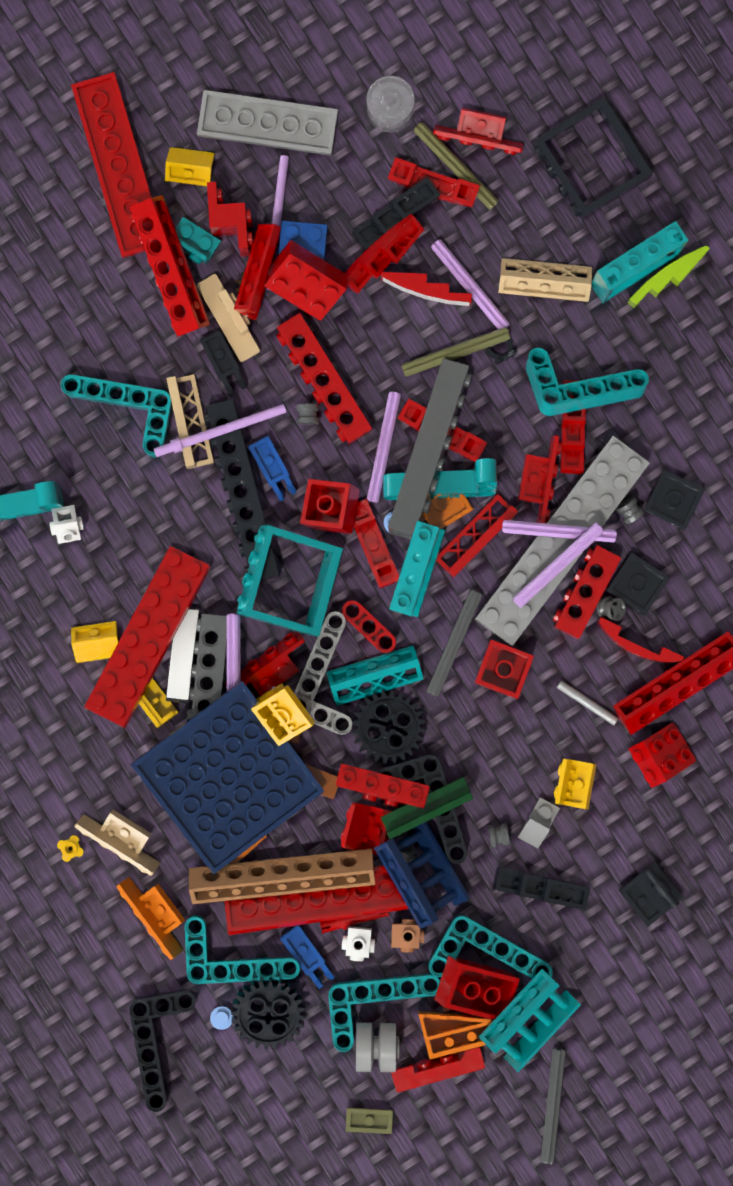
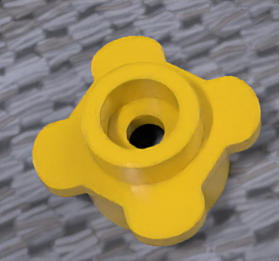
[57,835,84,862]

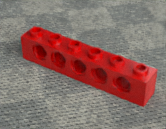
[129,195,210,337]
[276,313,372,445]
[613,631,733,735]

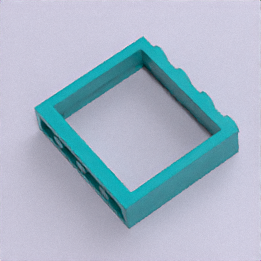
[591,221,688,304]
[236,525,343,637]

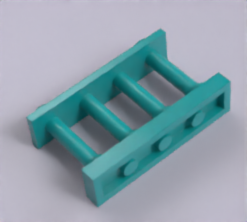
[389,521,446,618]
[479,969,581,1072]

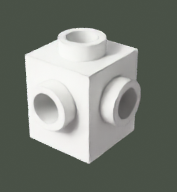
[49,505,84,544]
[342,926,375,961]

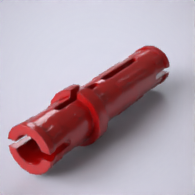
[320,912,389,934]

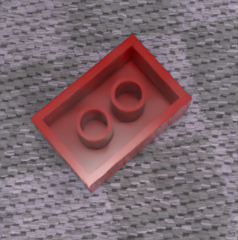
[264,240,347,321]
[434,956,520,1020]

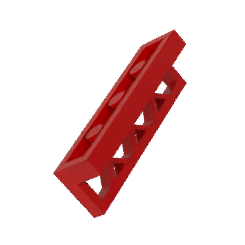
[234,224,281,320]
[436,494,518,578]

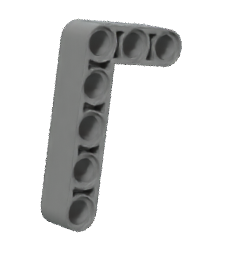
[294,611,352,735]

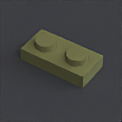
[346,1107,393,1134]

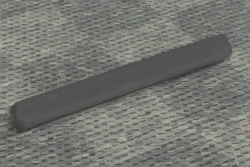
[427,590,482,697]
[541,1048,566,1164]

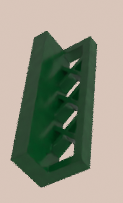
[380,777,474,839]

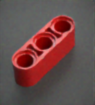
[342,601,396,653]

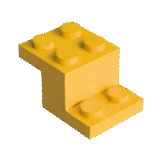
[251,683,315,746]

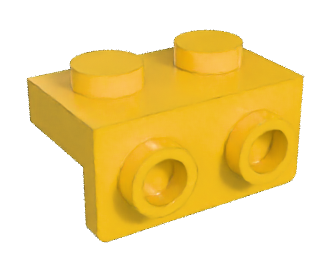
[554,758,597,810]

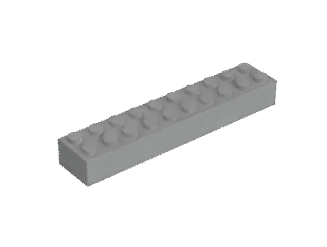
[475,436,650,647]

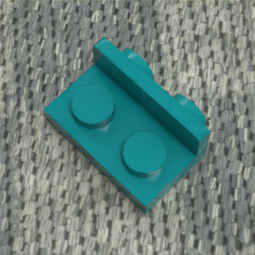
[175,217,222,265]

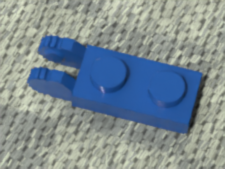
[248,436,297,502]
[280,925,335,989]

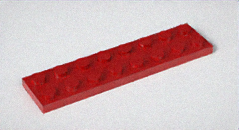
[71,72,162,258]
[84,546,211,728]
[224,866,409,935]

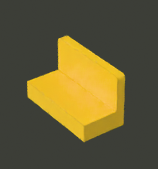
[165,147,214,186]
[71,621,119,663]

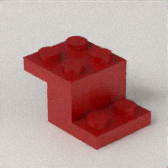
[207,182,253,257]

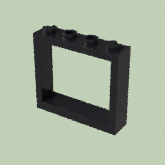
[533,97,653,221]

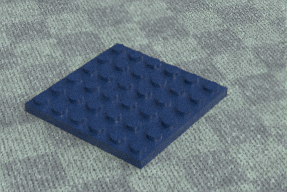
[130,681,324,874]

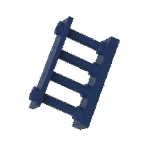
[374,822,470,929]

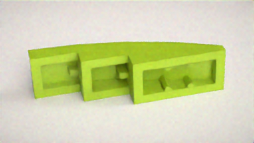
[627,246,710,308]

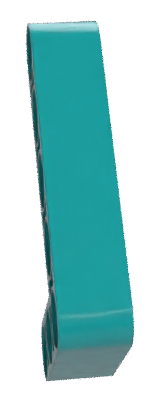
[526,348,649,416]
[61,375,172,458]
[383,458,497,500]
[0,481,64,521]
[428,914,553,979]
[185,915,300,984]
[328,973,440,1052]

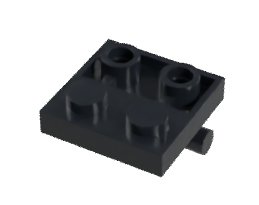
[618,862,683,927]

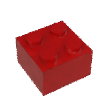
[300,479,360,534]
[474,640,534,699]

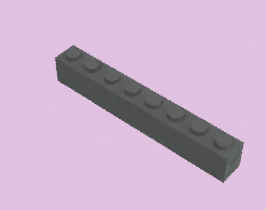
[388,359,473,540]

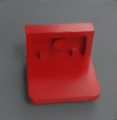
[628,723,696,788]
[341,802,392,856]

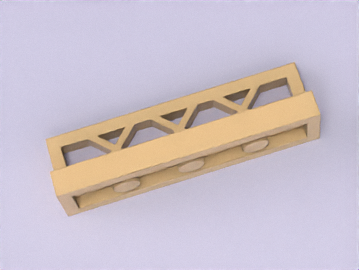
[498,258,592,302]
[166,374,214,469]

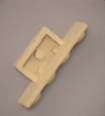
[197,274,260,362]
[74,810,160,876]

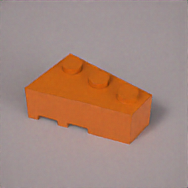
[418,1011,492,1059]

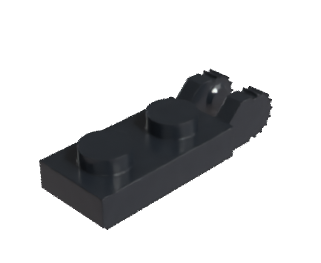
[200,330,247,396]

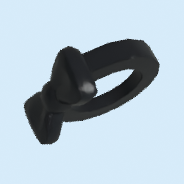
[485,339,517,365]

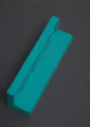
[326,646,424,706]

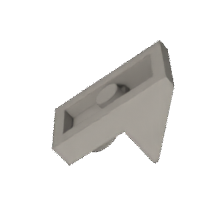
[518,797,560,848]

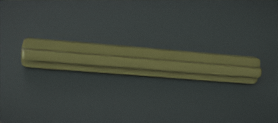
[414,122,498,210]
[402,327,510,376]

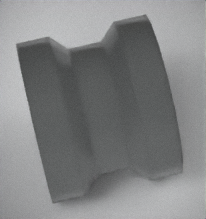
[296,404,319,425]
[616,496,645,524]
[597,596,626,621]
[488,823,510,848]

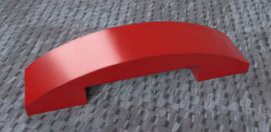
[388,157,480,208]
[397,399,488,462]
[353,499,399,589]
[597,617,684,663]

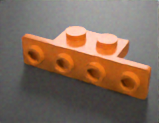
[116,877,185,960]

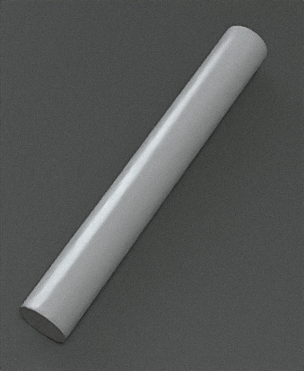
[556,680,619,726]

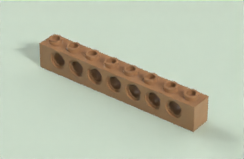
[189,849,376,904]

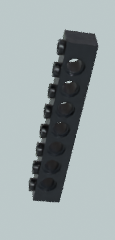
[204,399,280,582]

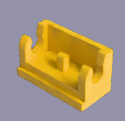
[139,678,179,728]

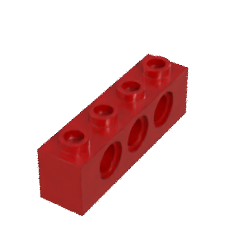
[552,545,621,640]

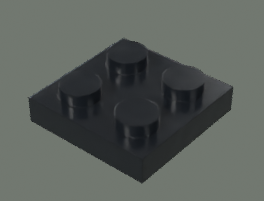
[644,470,705,531]
[606,553,670,616]

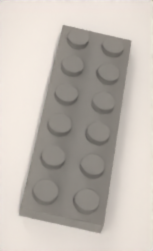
[197,90,338,156]

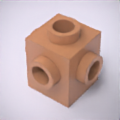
[391,919,424,952]

